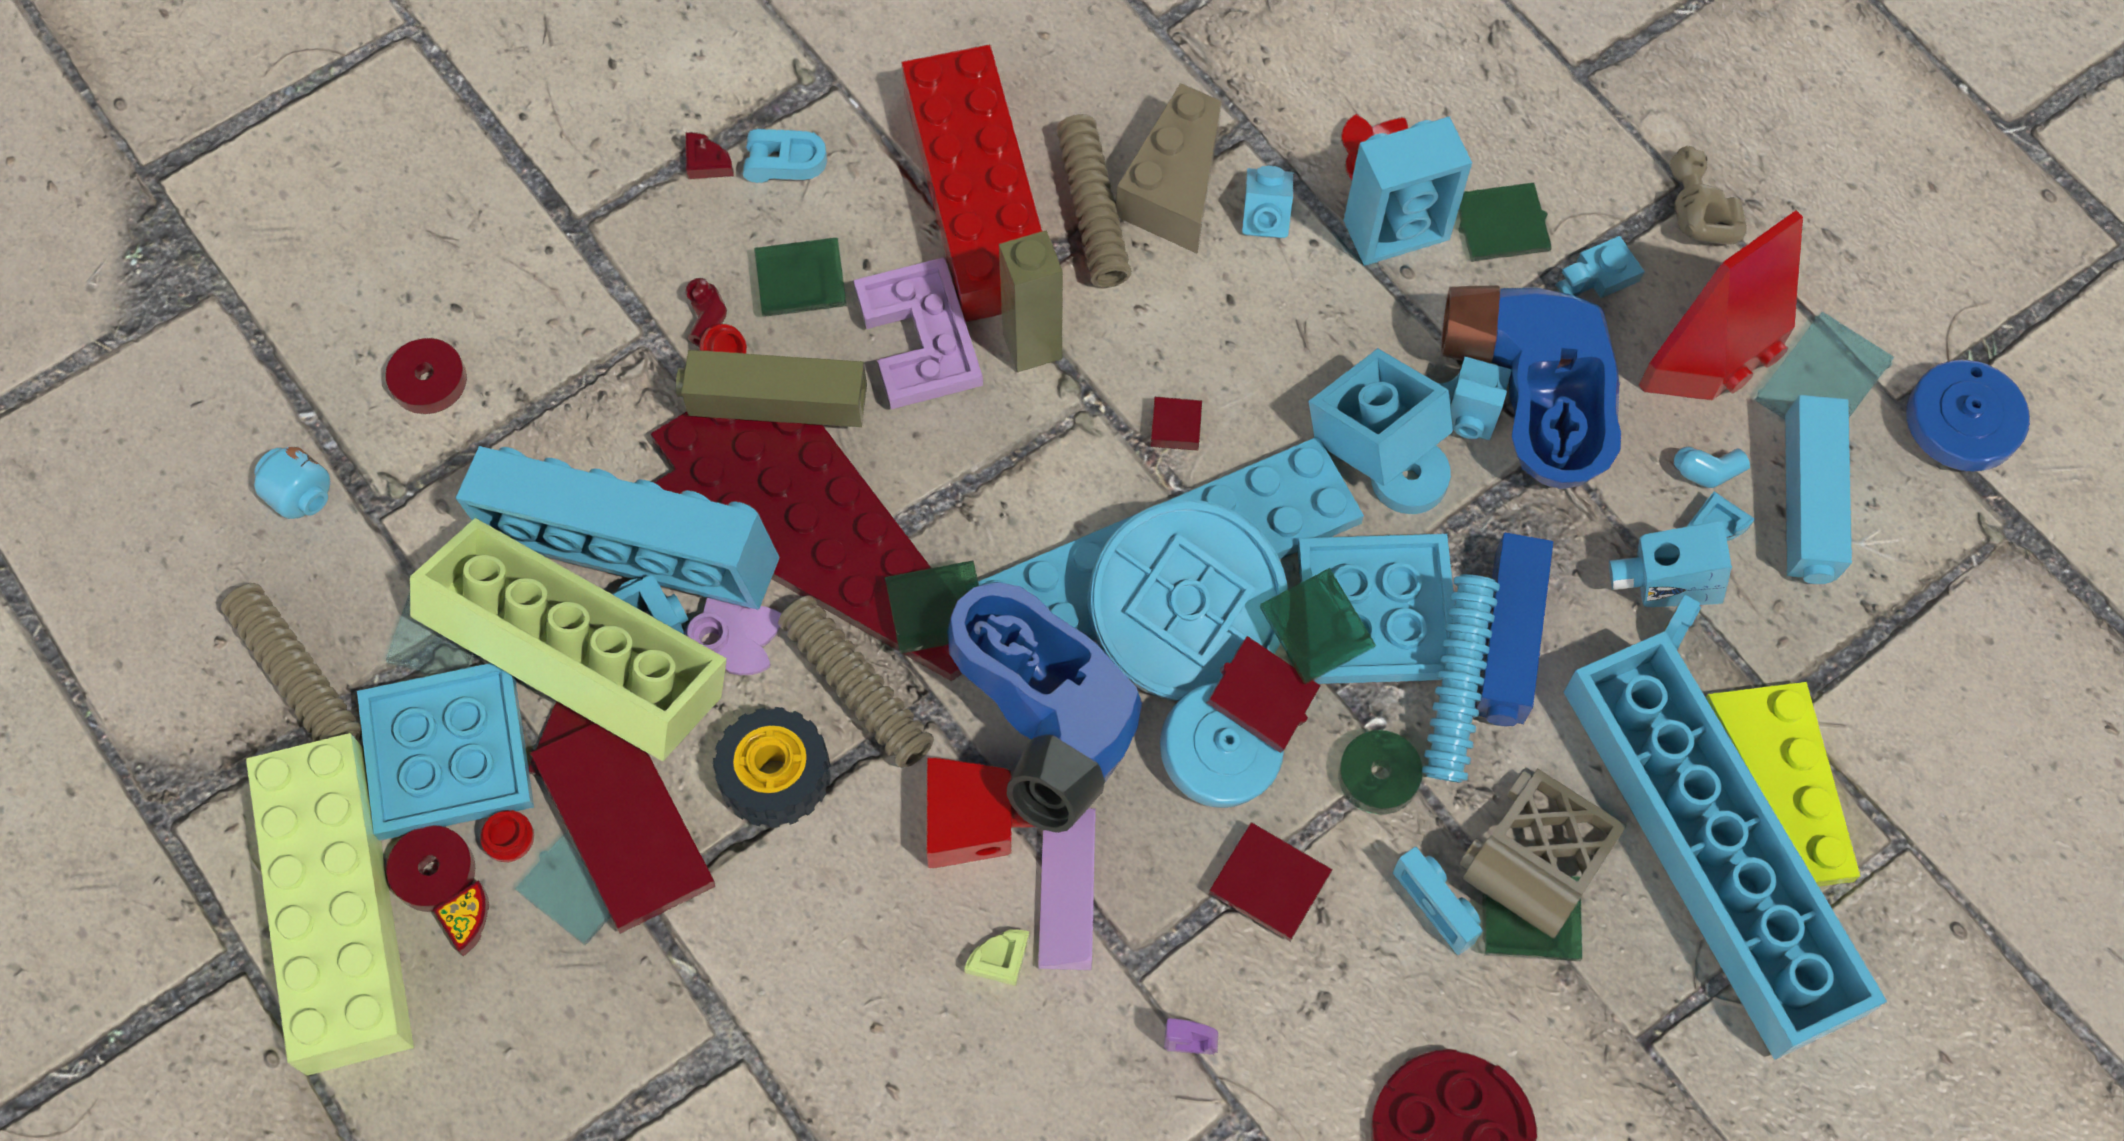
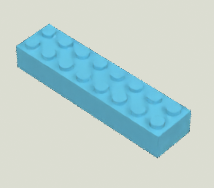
[1564,631,1887,1060]

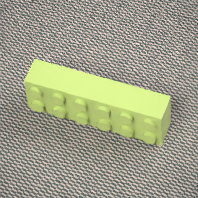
[410,518,727,761]
[246,733,414,1076]

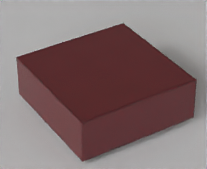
[1150,397,1203,451]

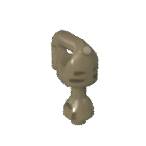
[1670,146,1747,245]

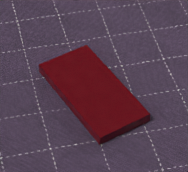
[530,723,715,934]

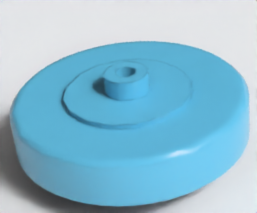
[1160,683,1284,808]

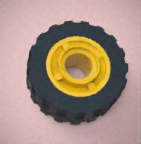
[713,707,831,828]

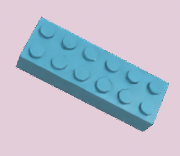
[456,446,780,610]

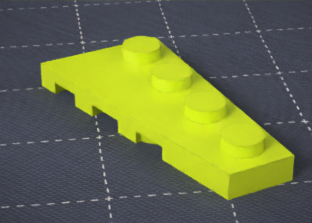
[1705,682,1860,887]

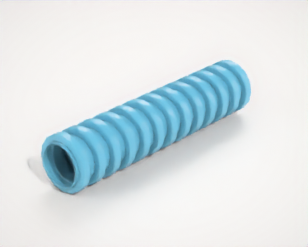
[1422,574,1500,783]

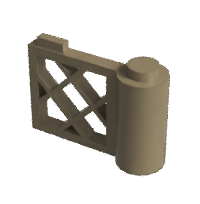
[1459,768,1627,939]

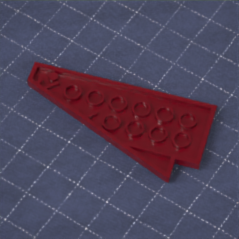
[650,411,962,681]

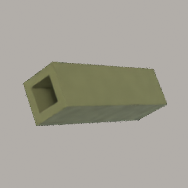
[999,230,1063,373]
[676,350,867,427]

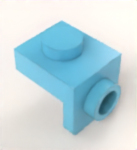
[1242,166,1293,238]
[612,574,688,634]

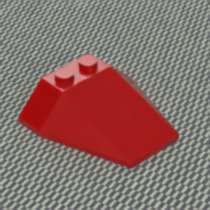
[1638,210,1803,400]

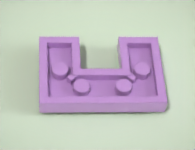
[853,257,983,409]

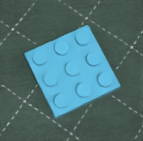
[1297,534,1455,684]
[357,663,534,841]

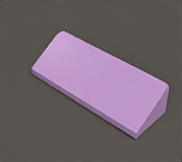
[1039,808,1096,970]

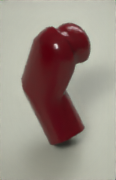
[685,278,727,347]

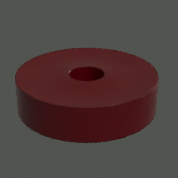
[385,338,467,414]
[386,825,476,912]

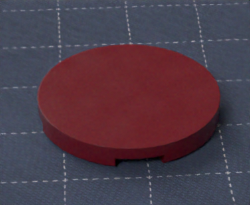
[1371,1049,1537,1141]

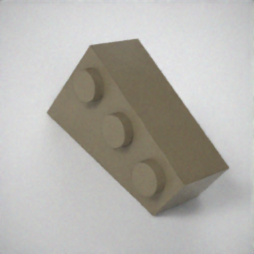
[1116,83,1222,254]

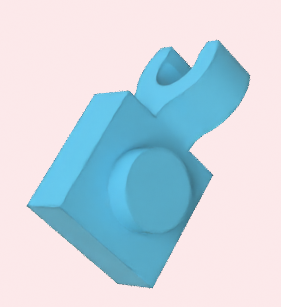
[1556,236,1645,298]

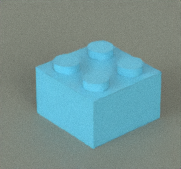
[1308,348,1453,486]

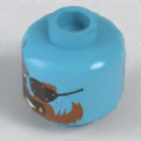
[254,447,331,519]

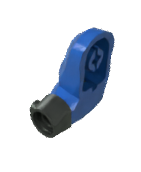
[947,582,1142,833]

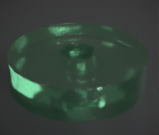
[1338,730,1423,815]

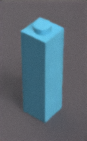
[1785,395,1852,584]

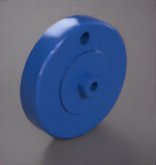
[1906,360,2030,471]

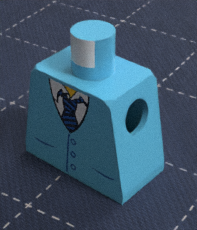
[1609,521,1732,608]

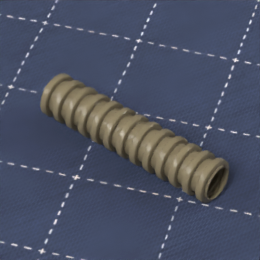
[1056,114,1131,288]
[221,583,362,742]
[778,595,934,768]

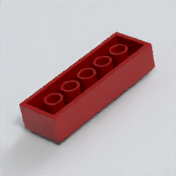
[901,44,1042,322]

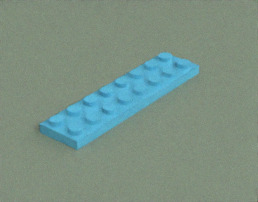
[966,437,1364,641]

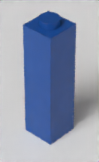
[1474,532,1554,727]

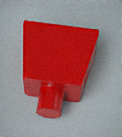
[927,758,1035,868]

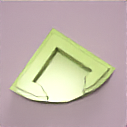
[964,930,1030,986]

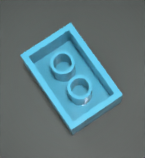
[1343,116,1472,266]

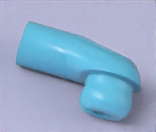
[1674,447,1750,488]

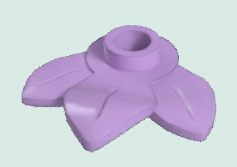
[684,597,781,675]

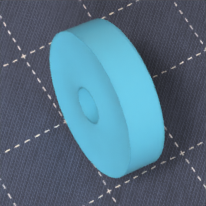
[1371,446,1451,514]

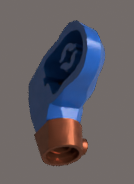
[1441,285,1621,489]

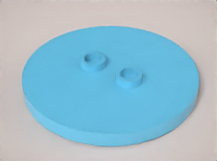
[1088,500,1289,701]

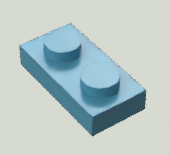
[1392,846,1483,956]

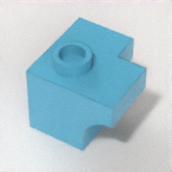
[1438,357,1512,441]

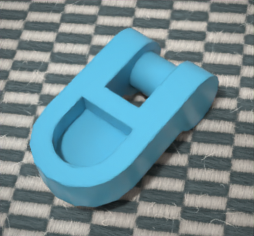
[743,129,828,183]

